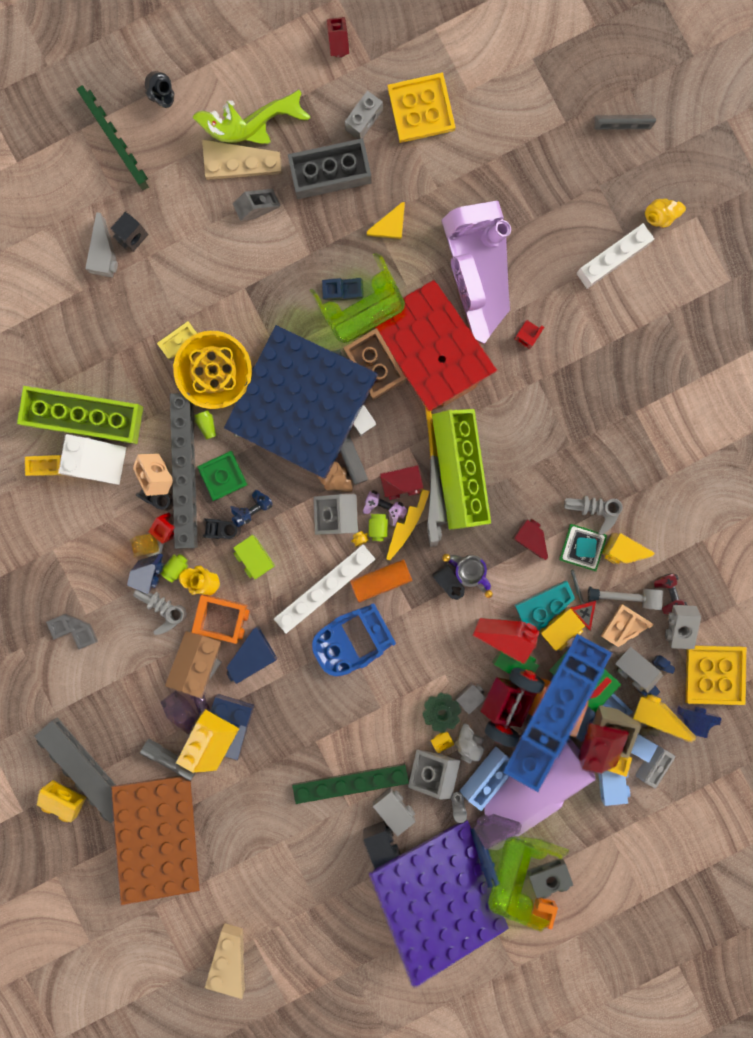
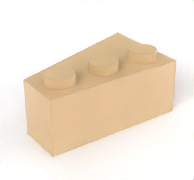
[205,923,245,999]

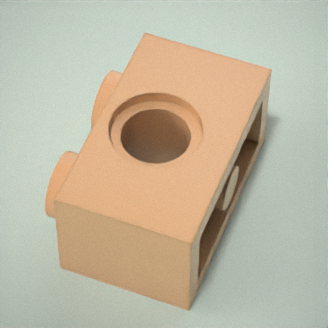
[133,454,173,496]

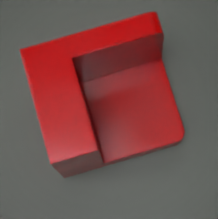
[514,320,545,349]
[148,512,175,544]

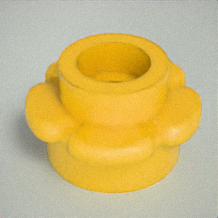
[351,531,369,547]

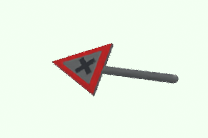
[570,569,596,631]

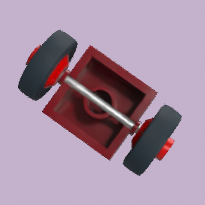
[480,668,545,747]

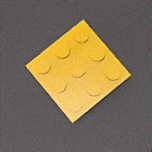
[387,73,456,143]
[685,645,747,705]

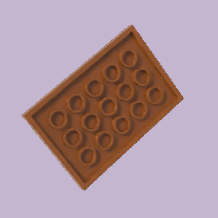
[111,776,200,905]

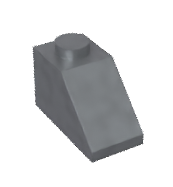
[233,189,280,221]

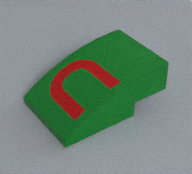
[549,649,621,713]

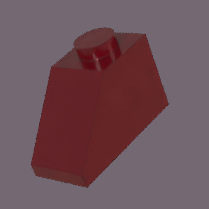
[326,17,350,58]
[512,519,548,560]

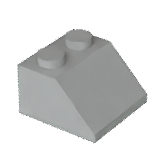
[313,494,358,535]
[408,750,460,799]

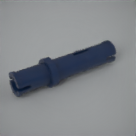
[470,826,500,888]

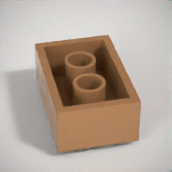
[343,328,406,401]

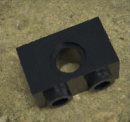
[110,211,149,251]

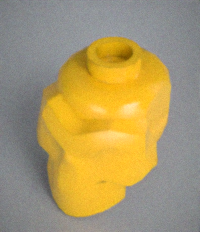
[645,199,686,228]
[179,565,220,596]

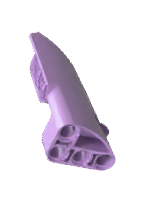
[441,201,511,344]
[484,738,596,851]

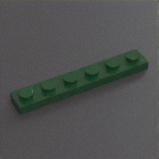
[77,85,149,191]
[292,763,409,804]

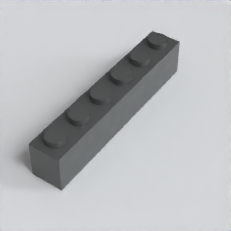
[35,717,116,824]

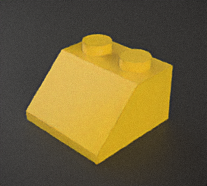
[602,533,655,565]
[37,780,87,822]

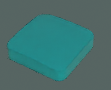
[576,538,597,558]

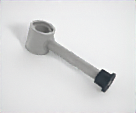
[588,586,663,610]

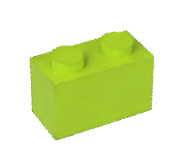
[233,535,275,580]

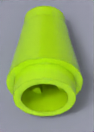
[194,410,217,440]

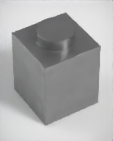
[455,682,486,714]

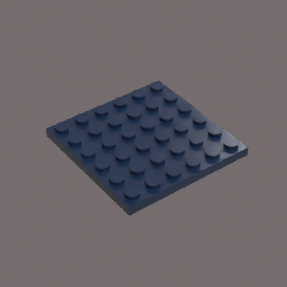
[224,325,378,479]

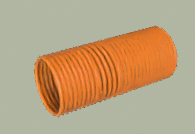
[350,559,412,603]

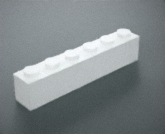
[274,544,375,633]

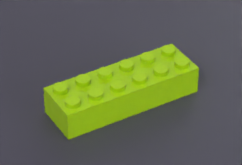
[17,386,143,444]
[432,409,491,530]

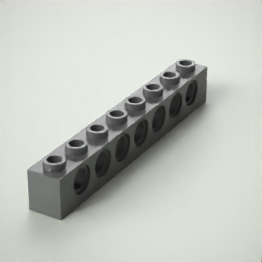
[170,393,198,548]

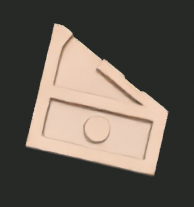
[601,604,654,647]

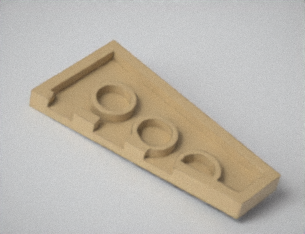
[202,140,282,180]

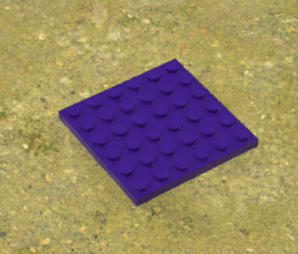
[369,820,509,988]

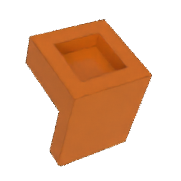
[531,897,558,930]

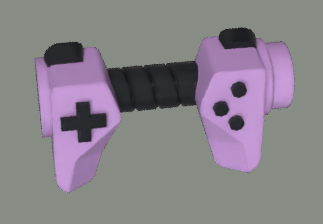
[363,490,408,526]

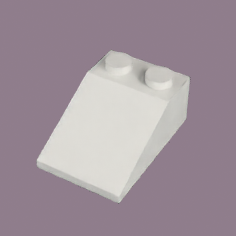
[59,434,126,485]

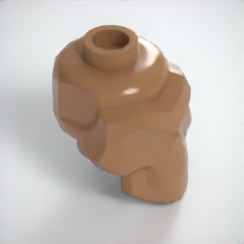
[317,461,353,493]

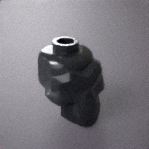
[145,71,175,108]

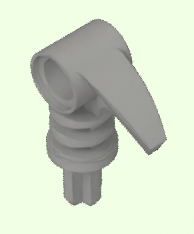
[564,496,623,535]
[133,589,187,635]

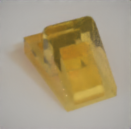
[130,534,159,558]

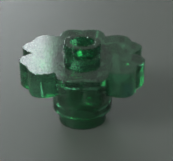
[422,692,461,733]

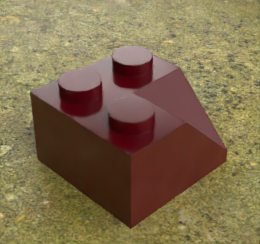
[380,465,423,501]

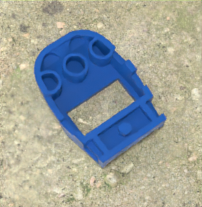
[312,603,396,676]

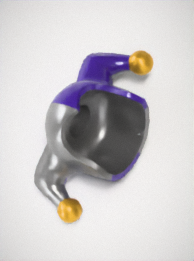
[442,554,493,598]

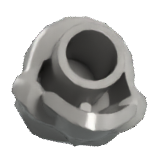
[455,724,485,763]

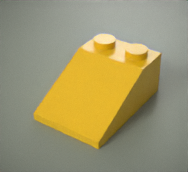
[633,695,696,742]

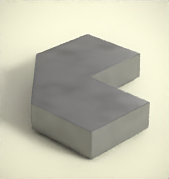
[46,614,98,649]

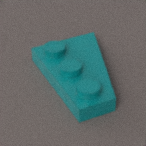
[514,580,575,630]

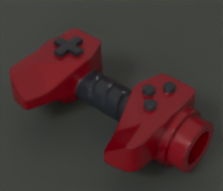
[654,573,688,615]

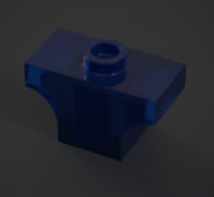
[677,706,722,738]

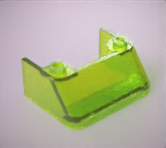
[309,253,405,343]
[488,836,569,933]

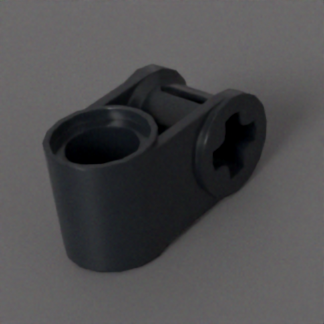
[136,489,173,510]
[203,518,241,539]
[432,563,465,600]

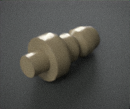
[640,727,663,737]

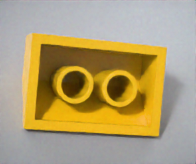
[176,709,239,773]

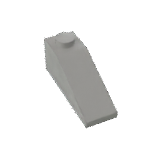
[85,212,118,278]

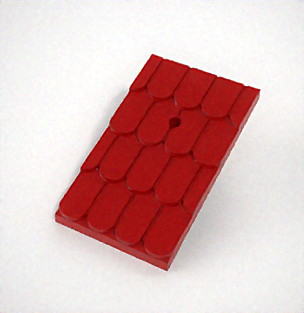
[369,280,498,411]

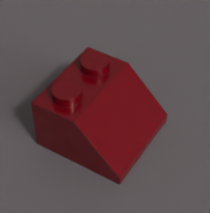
[578,723,629,774]

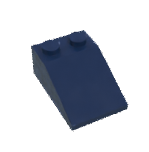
[211,694,255,760]

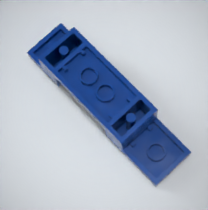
[503,634,612,792]

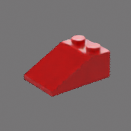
[473,618,539,664]

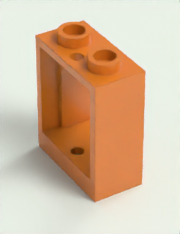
[191,595,250,644]

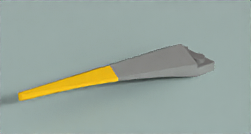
[425,407,448,547]

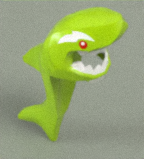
[193,90,310,144]

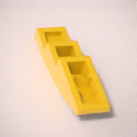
[25,455,62,476]
[386,489,430,560]

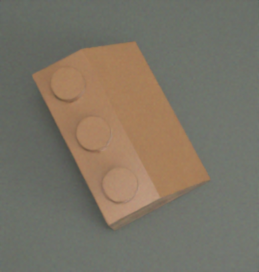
[165,631,222,699]

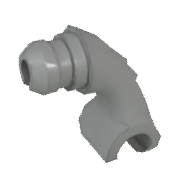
[451,792,467,823]

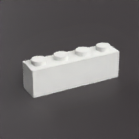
[576,224,654,289]

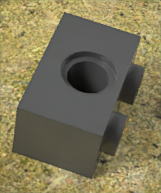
[527,858,574,899]

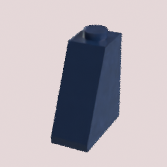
[226,626,278,684]

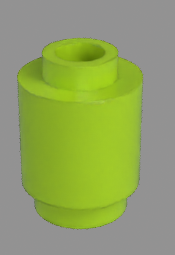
[368,514,388,541]
[160,554,189,583]

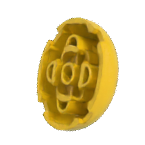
[173,331,252,409]

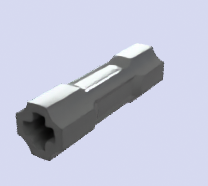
[140,739,196,782]

